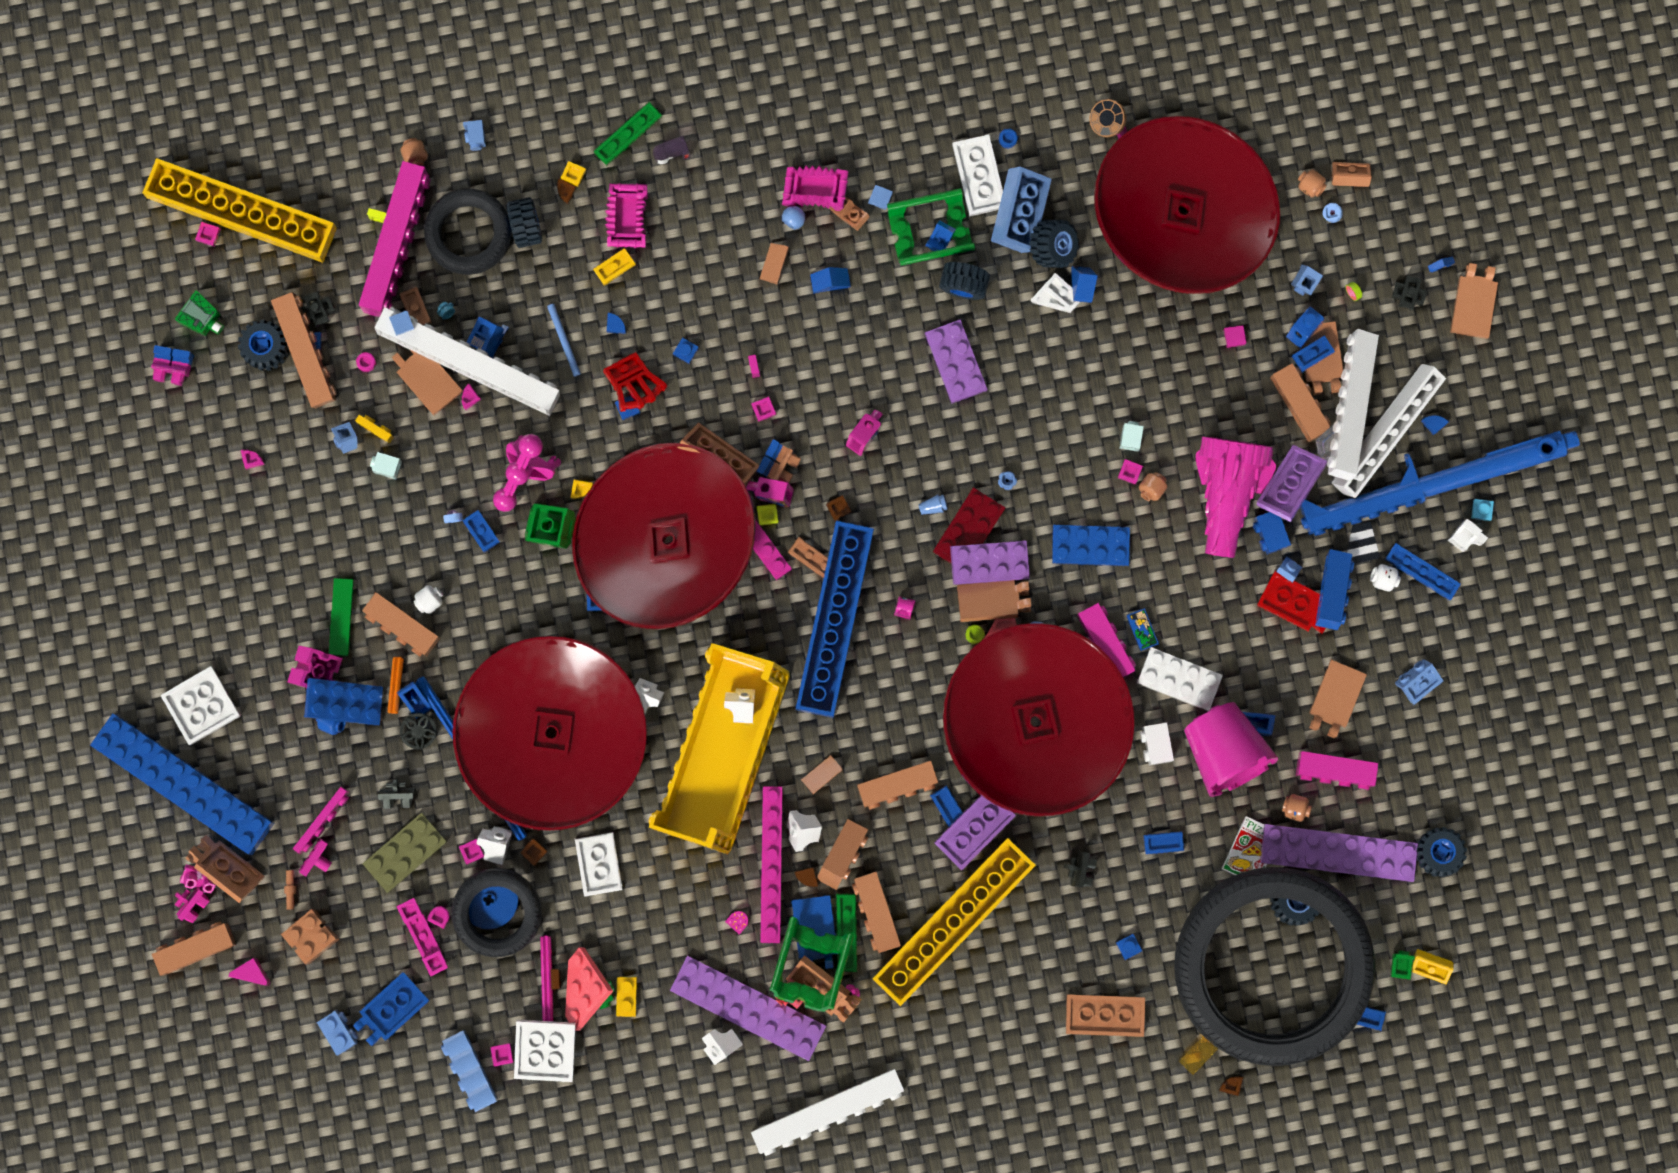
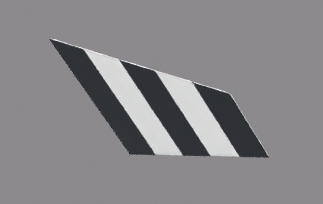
[1347,521,1380,564]

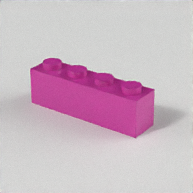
[1077,603,1136,678]
[1296,751,1378,790]

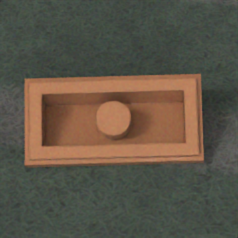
[1332,162,1372,187]
[760,243,789,285]
[801,755,843,795]

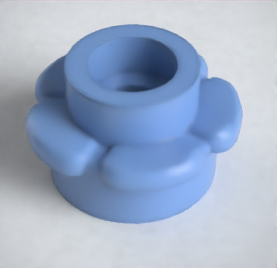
[998,471,1017,490]

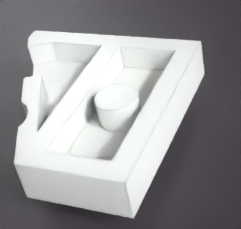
[1031,273,1080,313]

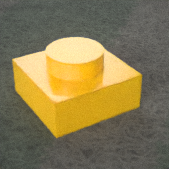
[561,161,586,187]

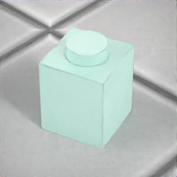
[1119,421,1143,452]
[370,452,402,479]

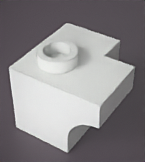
[1448,519,1488,552]
[635,678,664,714]
[724,688,755,723]
[787,810,822,852]
[477,826,512,865]
[702,1029,743,1065]

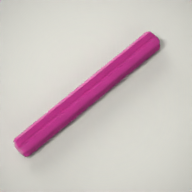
[540,936,554,1022]

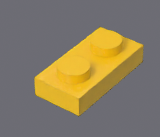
[593,248,636,286]
[355,415,394,444]
[616,977,637,1017]

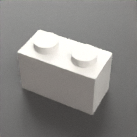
[1140,723,1174,766]

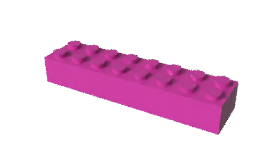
[359,161,431,317]

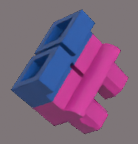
[151,345,194,386]

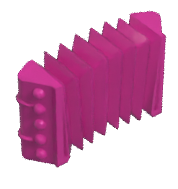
[782,165,848,211]
[605,183,648,248]

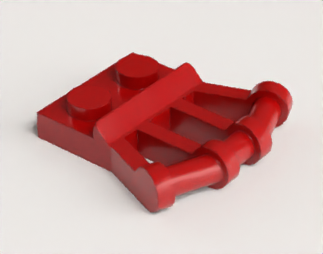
[603,352,667,412]

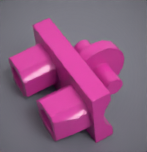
[180,864,216,893]
[174,887,210,923]

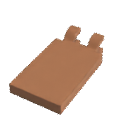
[1450,263,1498,339]
[1298,322,1343,396]
[392,349,463,416]
[957,580,1031,622]
[1309,660,1367,738]
[185,835,265,903]
[786,955,862,1023]

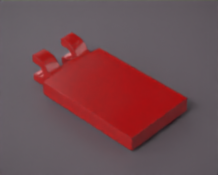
[1257,571,1326,634]

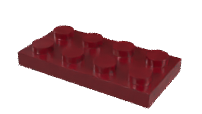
[933,488,1006,564]

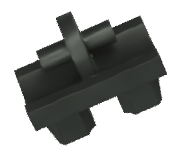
[378,777,415,809]
[1064,852,1097,888]

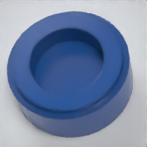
[999,129,1018,149]

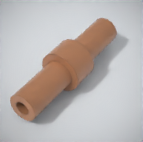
[284,870,296,910]

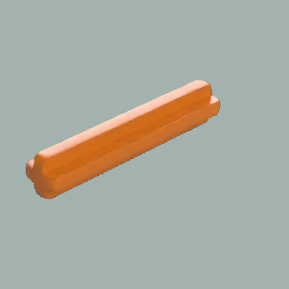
[388,657,404,714]

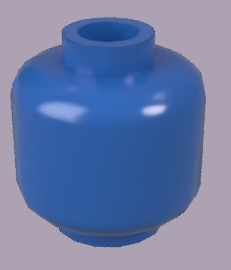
[316,719,346,735]

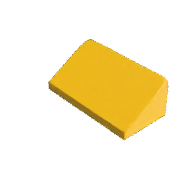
[1412,949,1454,984]

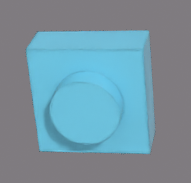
[1471,499,1494,521]

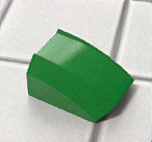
[525,503,576,549]

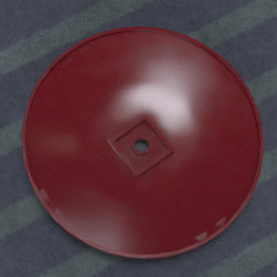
[1094,116,1280,294]
[572,443,755,629]
[943,623,1134,817]
[453,636,647,831]

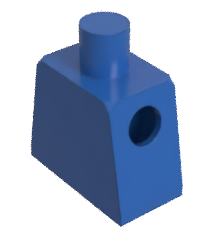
[1286,307,1325,349]

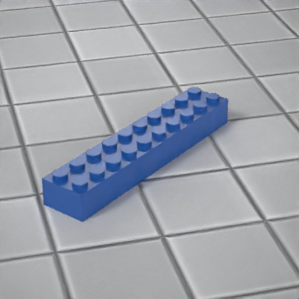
[796,521,874,718]
[90,713,275,855]

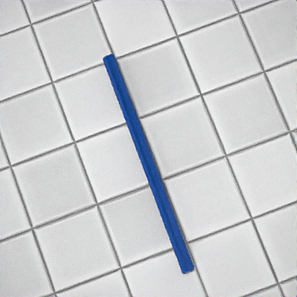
[416,676,527,841]

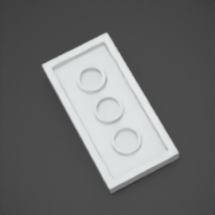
[952,135,1003,216]
[1137,647,1223,711]

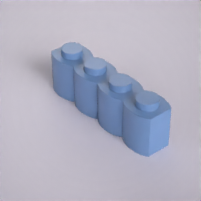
[441,1030,498,1112]

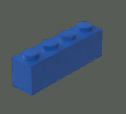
[1315,549,1354,630]

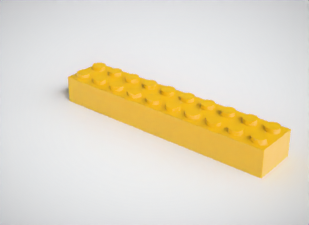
[142,158,337,263]
[872,838,1036,1006]

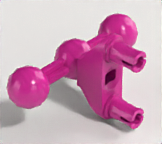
[493,434,561,512]

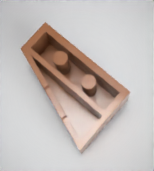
[816,819,868,890]

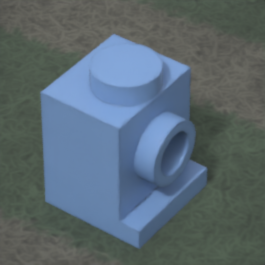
[463,120,486,151]
[1291,264,1323,296]
[331,422,357,454]

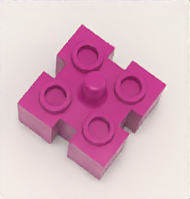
[287,645,342,689]

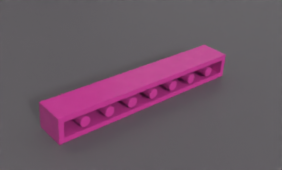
[761,787,783,943]

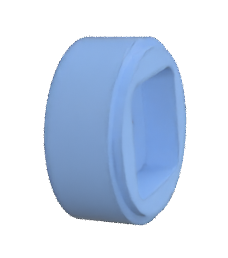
[1323,203,1343,223]
[443,510,463,523]

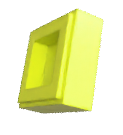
[367,208,386,223]
[757,504,778,526]

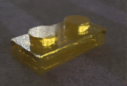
[1178,1036,1218,1075]

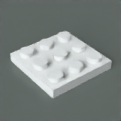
[161,666,240,746]
[514,1019,576,1082]

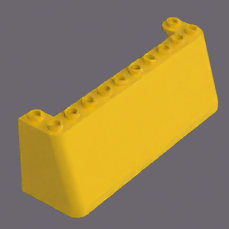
[649,643,789,854]

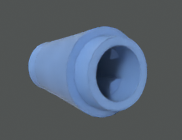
[918,494,948,515]

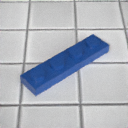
[1385,543,1461,601]

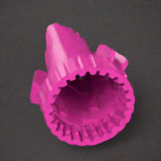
[1196,436,1276,558]

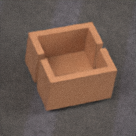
[281,909,339,965]

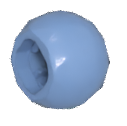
[782,206,805,230]

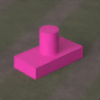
[298,838,332,877]

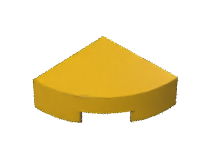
[571,479,593,499]

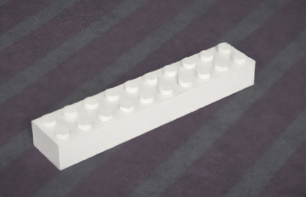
[375,307,560,416]

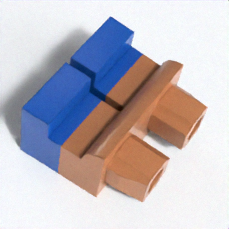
[757,439,801,483]

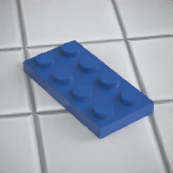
[1052,525,1130,566]
[304,678,383,725]

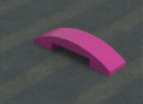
[396,898,448,977]

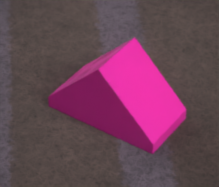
[228,958,270,986]

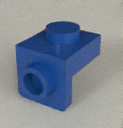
[925,220,956,251]

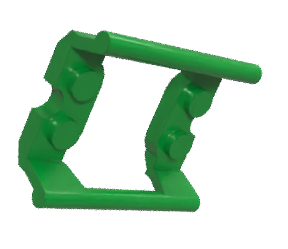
[887,188,975,266]
[770,917,854,1012]

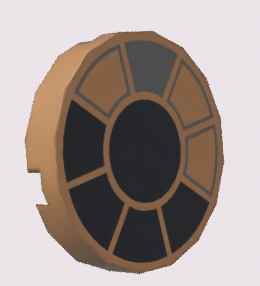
[1089,99,1127,138]

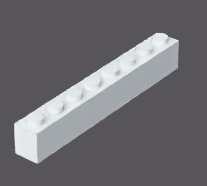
[1327,329,1379,480]
[1332,364,1446,498]
[751,1069,904,1156]

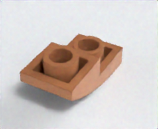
[829,196,870,231]

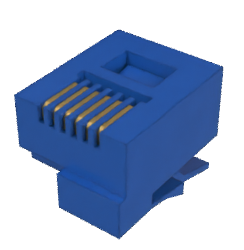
[467,317,509,358]

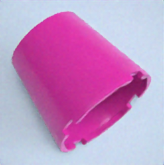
[1184,702,1278,797]

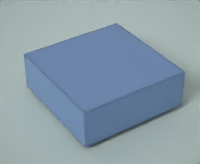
[868,185,893,210]
[389,311,414,336]

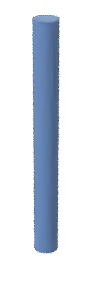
[547,304,581,377]

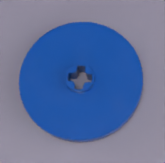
[469,887,518,929]

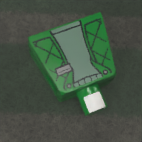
[175,290,224,336]

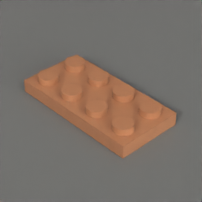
[1066,994,1145,1037]

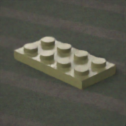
[363,813,447,893]

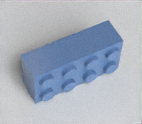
[991,167,1052,253]

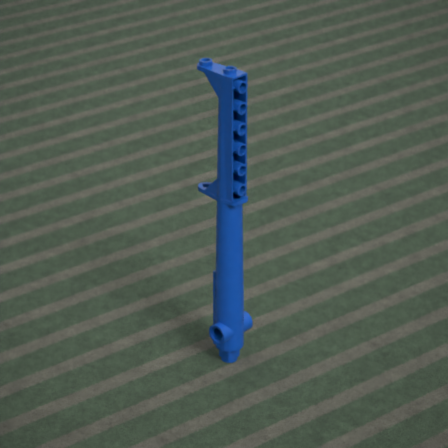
[1300,431,1580,536]

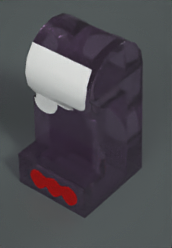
[653,136,690,164]

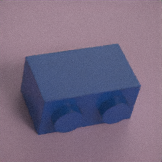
[1253,512,1291,555]

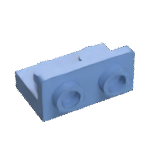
[1395,659,1443,705]
[317,1010,358,1056]

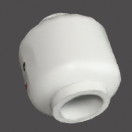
[1370,564,1401,592]
[414,585,443,614]

